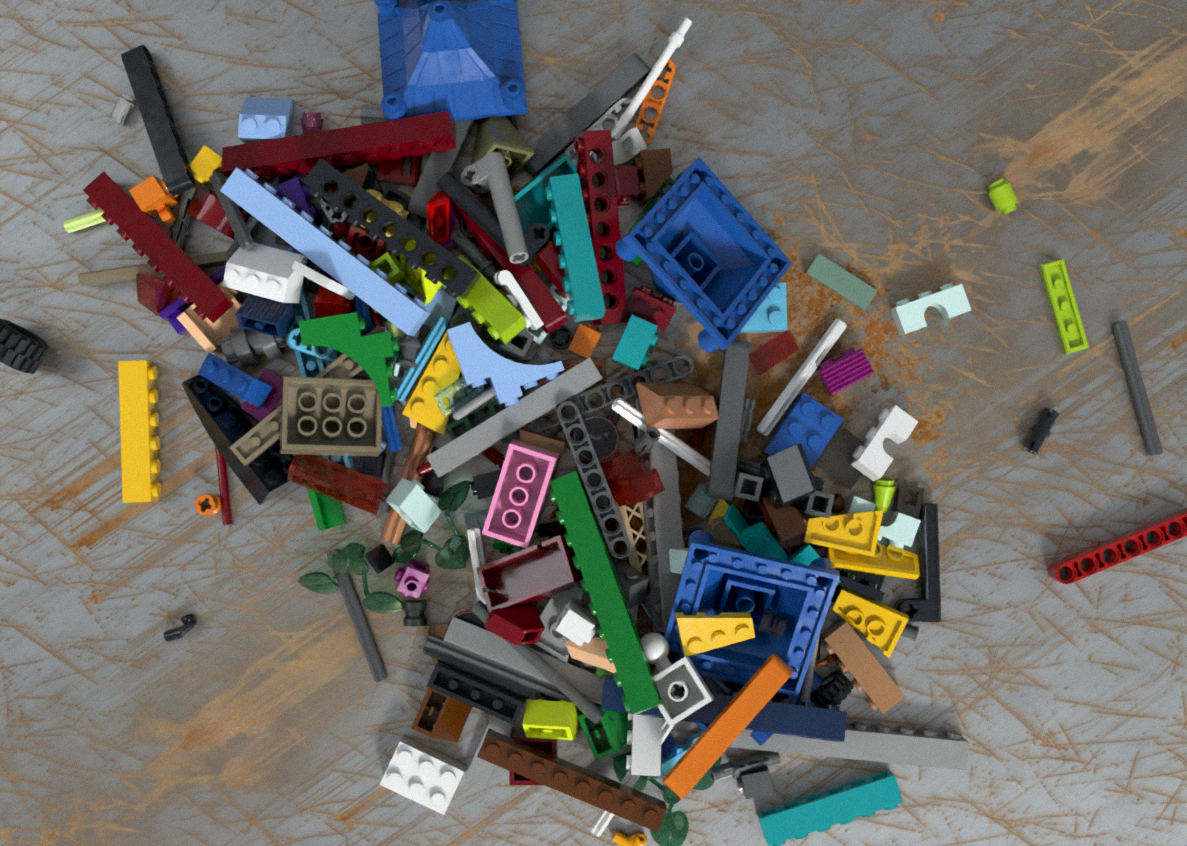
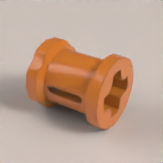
[194,493,221,516]

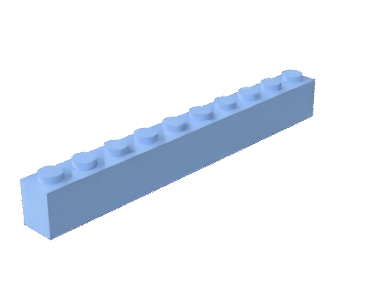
[220,167,430,336]

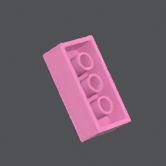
[482,439,559,548]

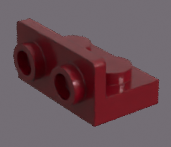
[627,285,677,332]

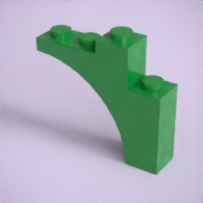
[298,312,400,407]

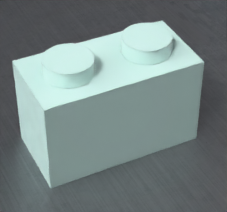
[385,478,442,533]

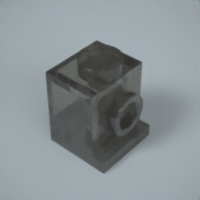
[891,480,925,516]

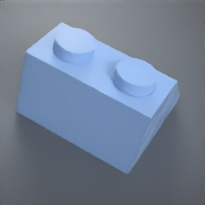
[238,97,294,144]

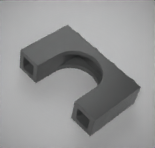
[733,471,835,519]

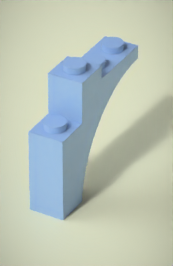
[446,322,565,407]

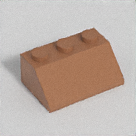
[636,382,719,429]

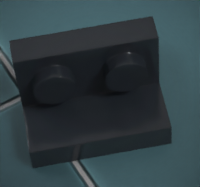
[831,568,886,603]

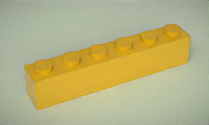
[118,360,162,503]

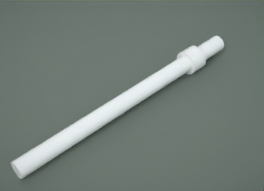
[611,17,692,140]

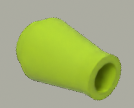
[873,477,896,513]

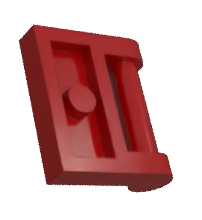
[378,155,421,186]

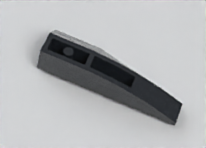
[182,375,303,505]

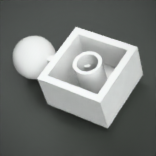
[640,633,714,726]

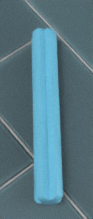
[396,316,450,401]

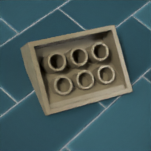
[280,376,382,457]

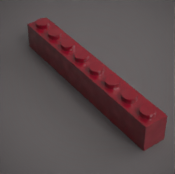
[83,172,234,323]

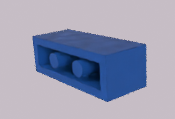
[198,353,273,408]

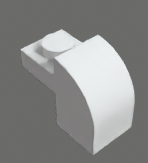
[593,127,647,168]

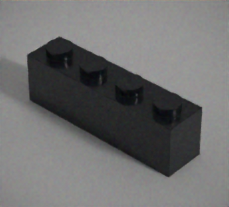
[427,660,526,725]

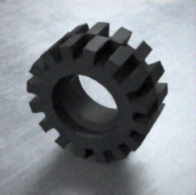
[810,670,853,709]

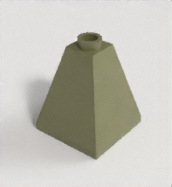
[470,116,534,180]

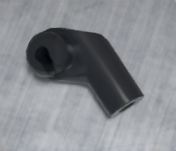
[164,614,197,642]

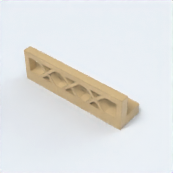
[607,486,649,581]

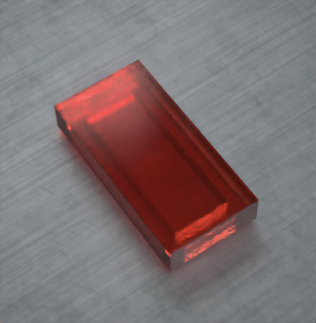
[749,331,800,375]

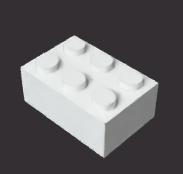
[380,735,467,815]

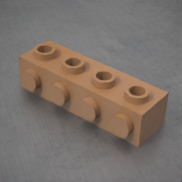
[821,619,905,714]

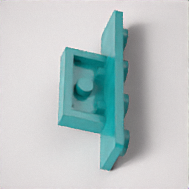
[724,505,788,561]

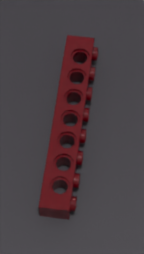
[574,130,628,325]

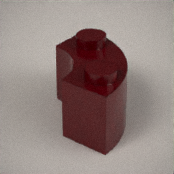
[186,188,258,240]

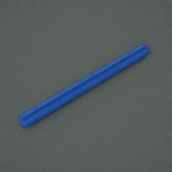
[353,295,402,452]

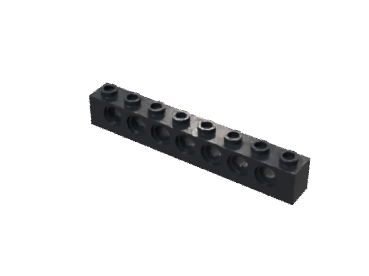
[303,158,481,299]

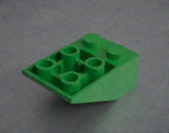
[578,703,632,761]

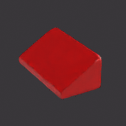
[427,191,450,243]

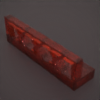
[287,454,388,515]

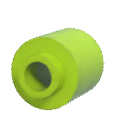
[987,178,1019,215]

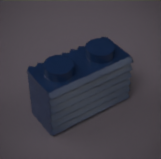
[235,294,296,338]

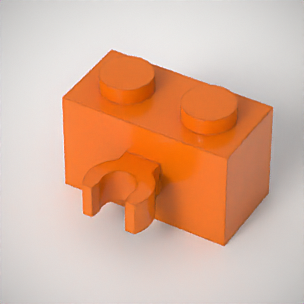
[129,175,180,225]

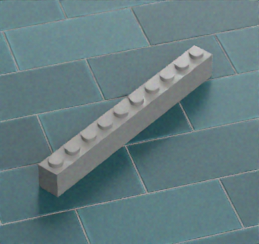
[635,395,685,632]
[730,723,969,770]

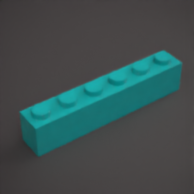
[544,173,606,322]
[756,770,903,846]

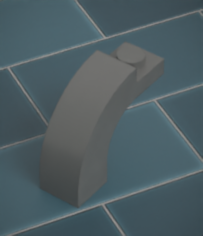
[448,306,535,359]

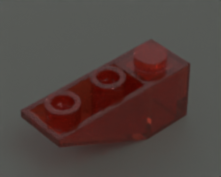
[136,273,180,316]

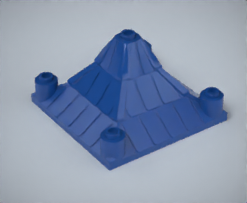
[374,0,528,121]
[615,157,792,353]
[663,530,840,697]

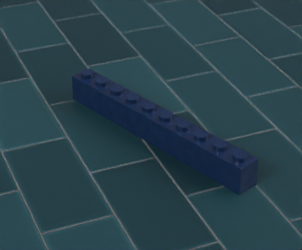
[601,675,847,742]

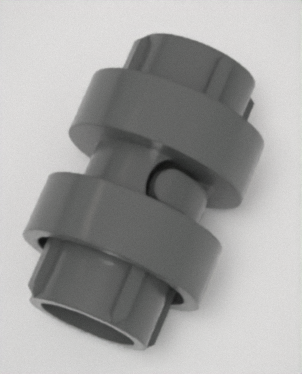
[221,325,288,367]

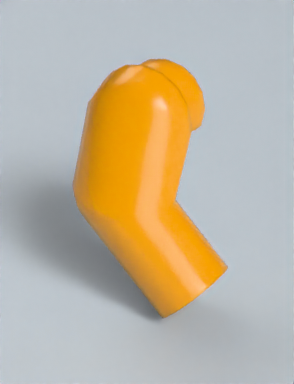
[611,830,648,846]

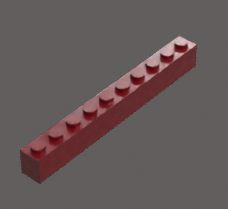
[222,111,457,180]

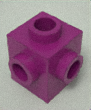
[394,557,430,599]

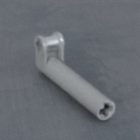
[461,152,529,264]

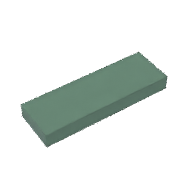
[805,253,878,311]

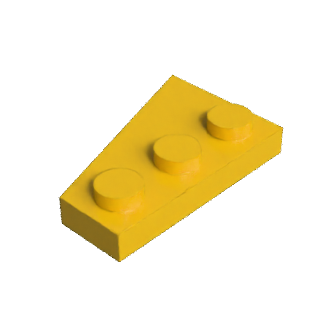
[833,586,909,658]

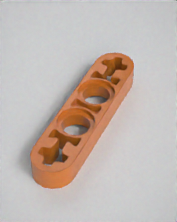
[635,59,676,146]

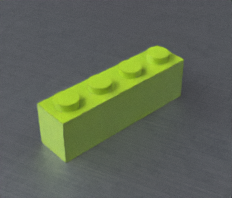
[441,254,527,344]

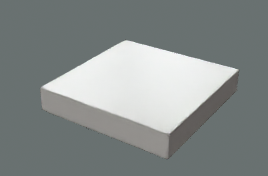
[291,260,355,300]

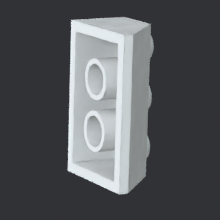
[222,242,308,303]

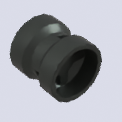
[403,600,427,626]

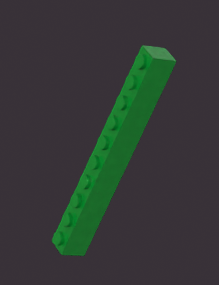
[549,471,663,715]

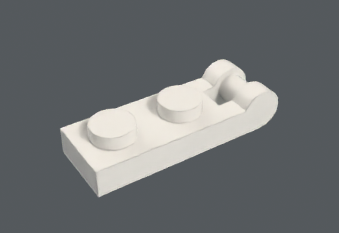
[493,270,544,330]

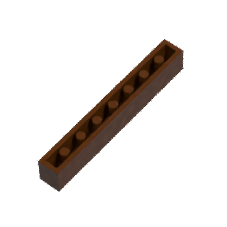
[477,729,667,832]

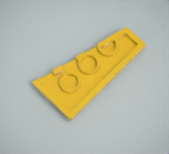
[401,330,460,436]
[826,542,920,580]

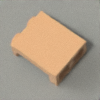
[177,281,243,353]

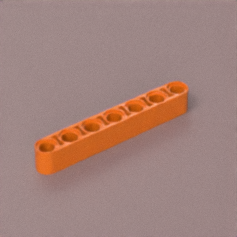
[662,653,794,799]

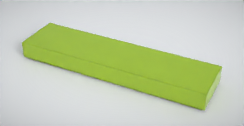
[1039,258,1089,355]

